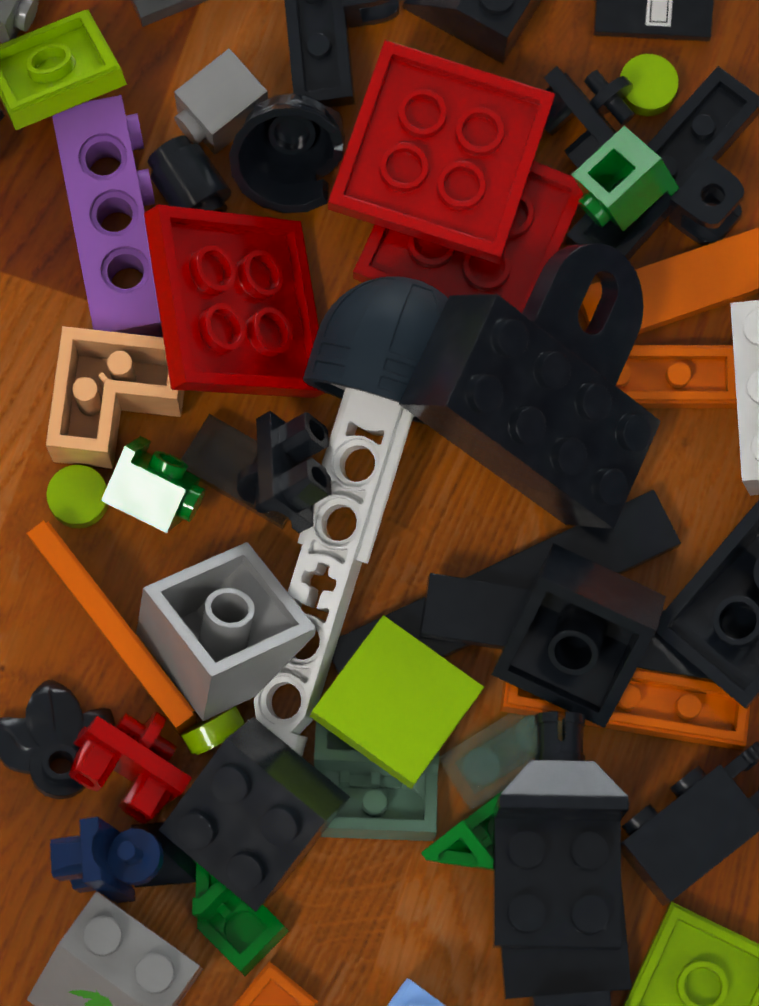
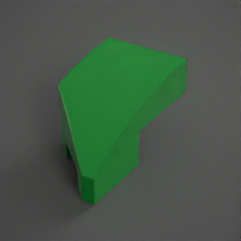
[421,791,502,871]
[192,861,289,976]

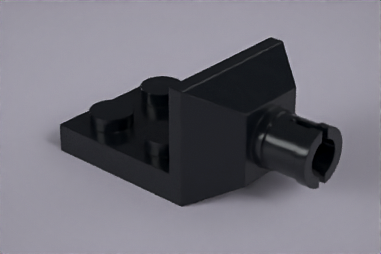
[493,711,629,950]

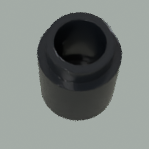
[147,135,231,212]

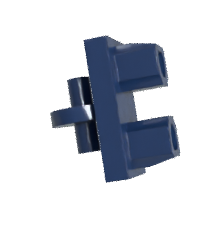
[50,817,164,903]

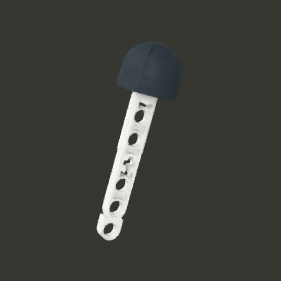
[247,277,448,756]

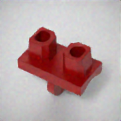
[69,711,192,824]

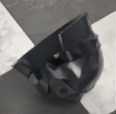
[229,93,345,213]

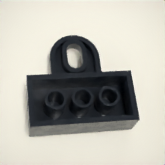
[399,243,661,529]

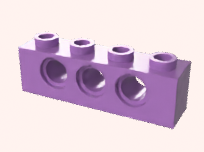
[52,95,163,337]

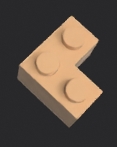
[46,326,184,469]

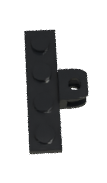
[284,0,400,107]
[566,66,759,260]

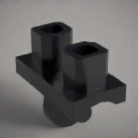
[544,66,635,168]
[236,411,332,533]

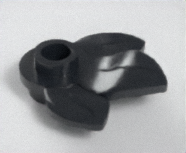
[0,680,116,799]

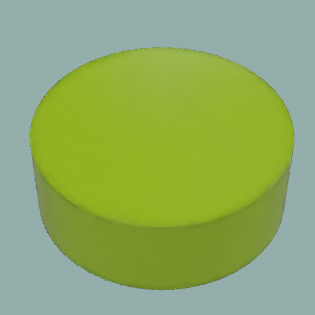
[620,54,679,116]
[47,465,108,528]
[181,706,245,755]

